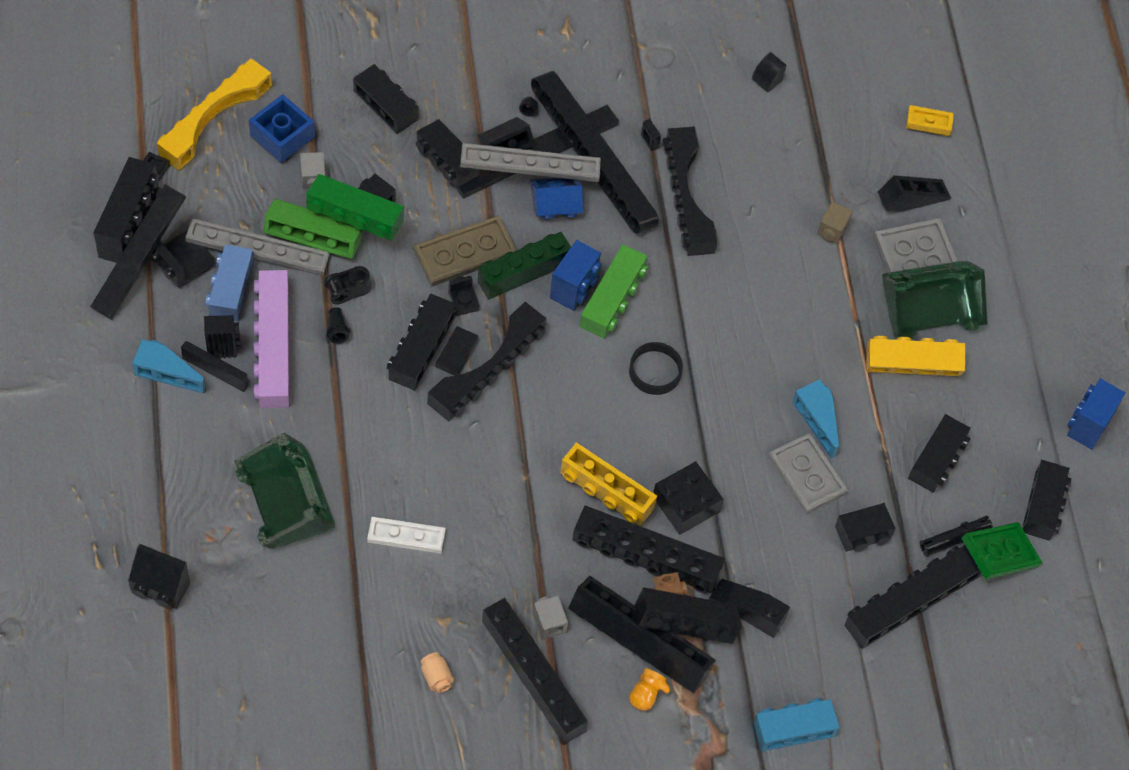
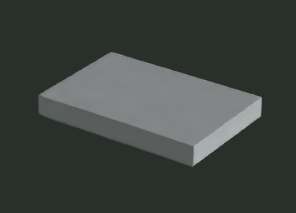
[768,433,848,514]

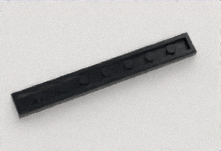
[452,105,619,199]

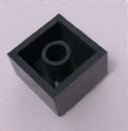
[653,461,724,535]

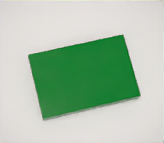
[961,522,1043,580]

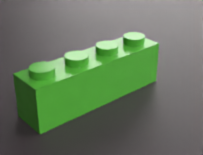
[263,199,363,259]
[579,244,649,339]

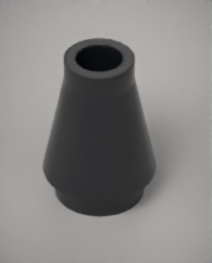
[326,307,350,344]

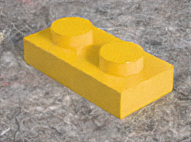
[906,105,954,136]

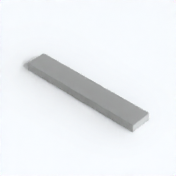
[460,143,601,182]
[186,218,330,276]

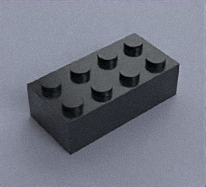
[93,157,161,263]

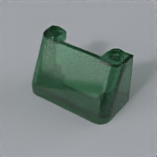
[882,261,988,340]
[234,433,335,549]

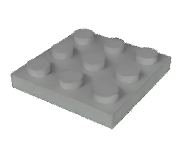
[874,218,963,294]

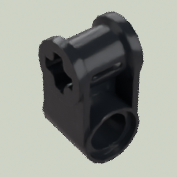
[323,266,371,304]

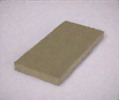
[413,216,517,287]

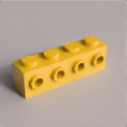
[866,336,965,377]
[560,442,657,526]

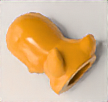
[629,667,670,711]

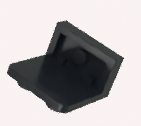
[150,230,215,288]

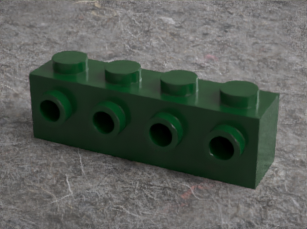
[477,231,571,300]

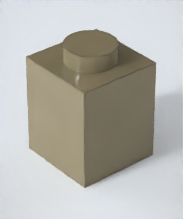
[817,202,853,244]

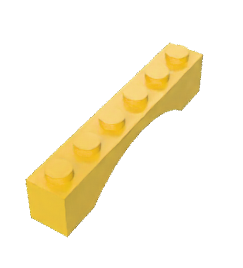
[157,58,272,171]

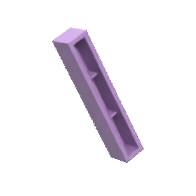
[254,270,289,408]

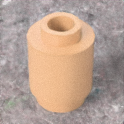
[421,652,454,693]

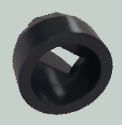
[519,96,538,117]

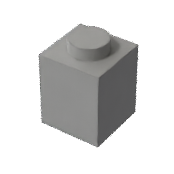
[300,152,325,189]
[533,596,568,639]

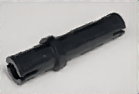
[920,515,993,556]

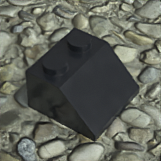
[128,544,190,609]

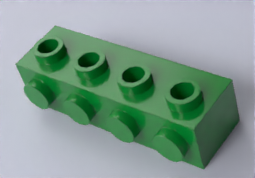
[306,174,404,241]

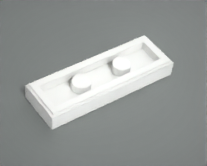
[367,517,446,554]

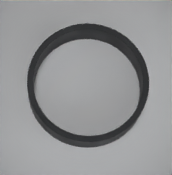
[629,342,683,395]

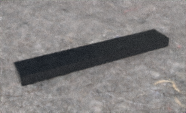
[90,184,186,320]

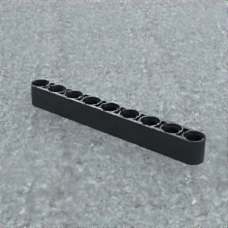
[531,71,659,234]

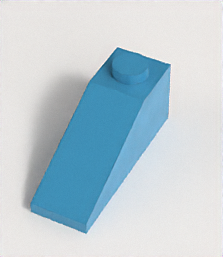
[132,339,205,394]
[792,379,839,459]

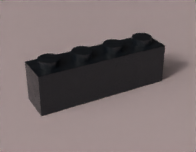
[387,293,456,391]
[634,587,742,644]

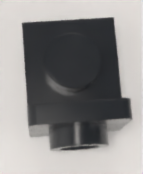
[448,276,479,316]

